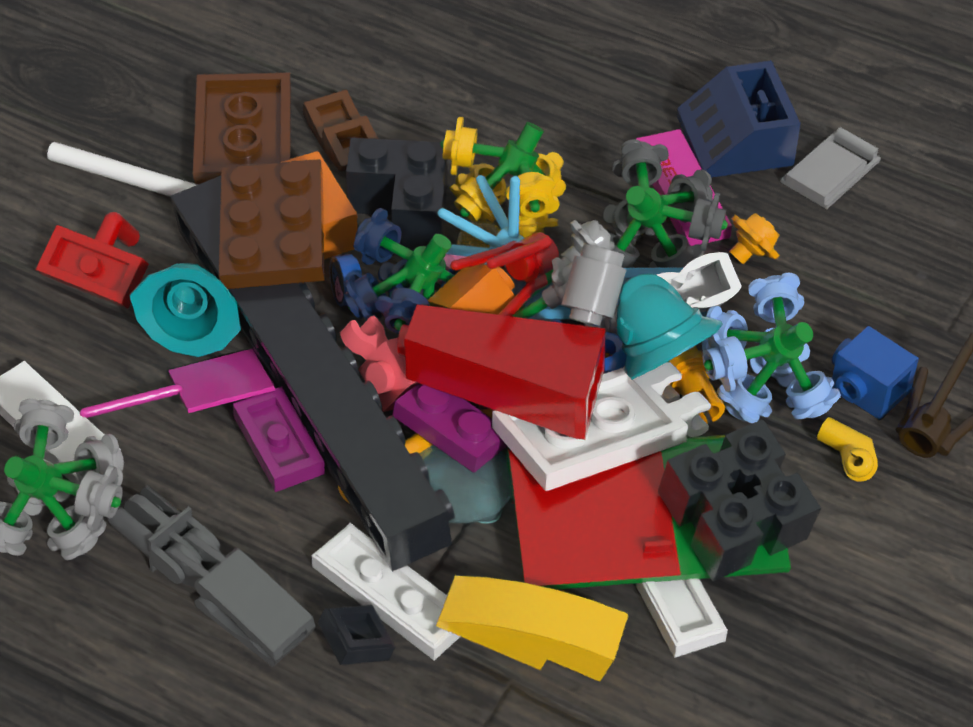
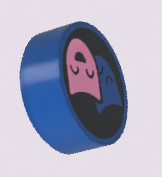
[330,254,362,306]

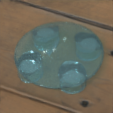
[419,445,511,524]

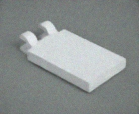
[492,362,711,491]

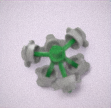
[0,399,124,560]

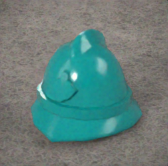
[130,263,241,357]
[616,274,723,380]

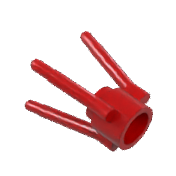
[450,232,559,316]

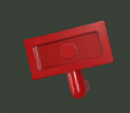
[35,212,149,309]

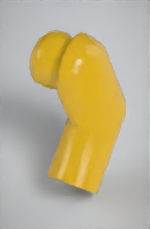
[817,417,878,482]

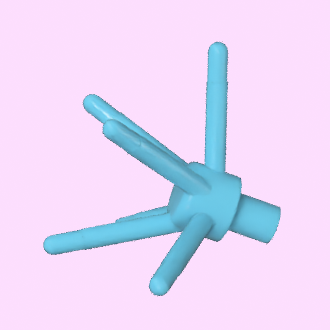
[437,175,525,267]

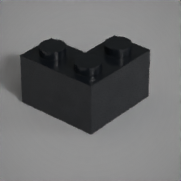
[346,138,448,251]

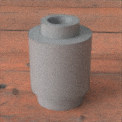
[561,244,626,327]

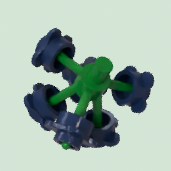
[344,208,461,334]

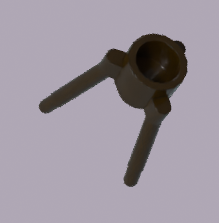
[895,332,973,458]

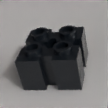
[658,419,821,582]

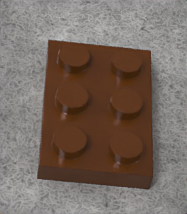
[193,73,291,185]
[219,159,324,289]

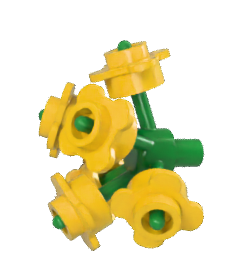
[440,117,566,238]

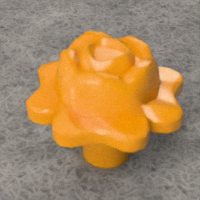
[729,213,780,265]

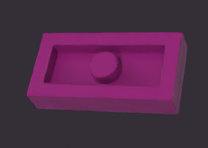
[393,383,507,473]
[233,387,325,492]

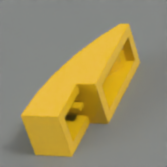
[436,576,628,682]

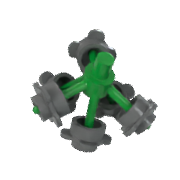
[603,139,728,268]

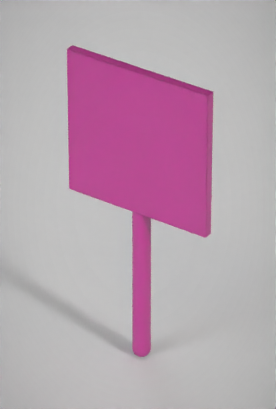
[80,348,275,418]

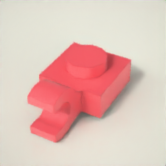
[340,316,419,412]

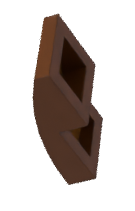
[303,89,378,171]

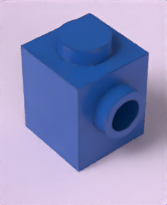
[832,326,919,420]

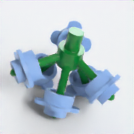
[702,273,841,423]

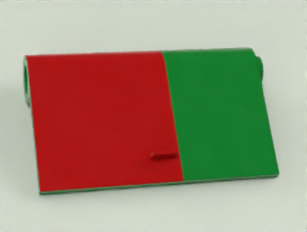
[506,435,791,590]

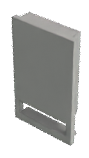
[781,127,881,209]

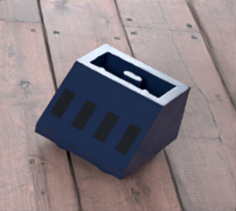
[677,60,801,178]

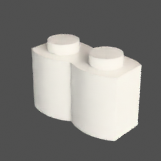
[657,252,742,312]

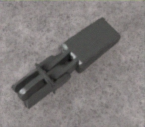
[108,484,316,667]

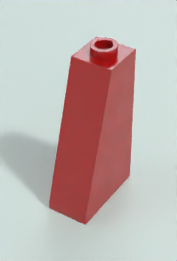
[397,304,606,440]

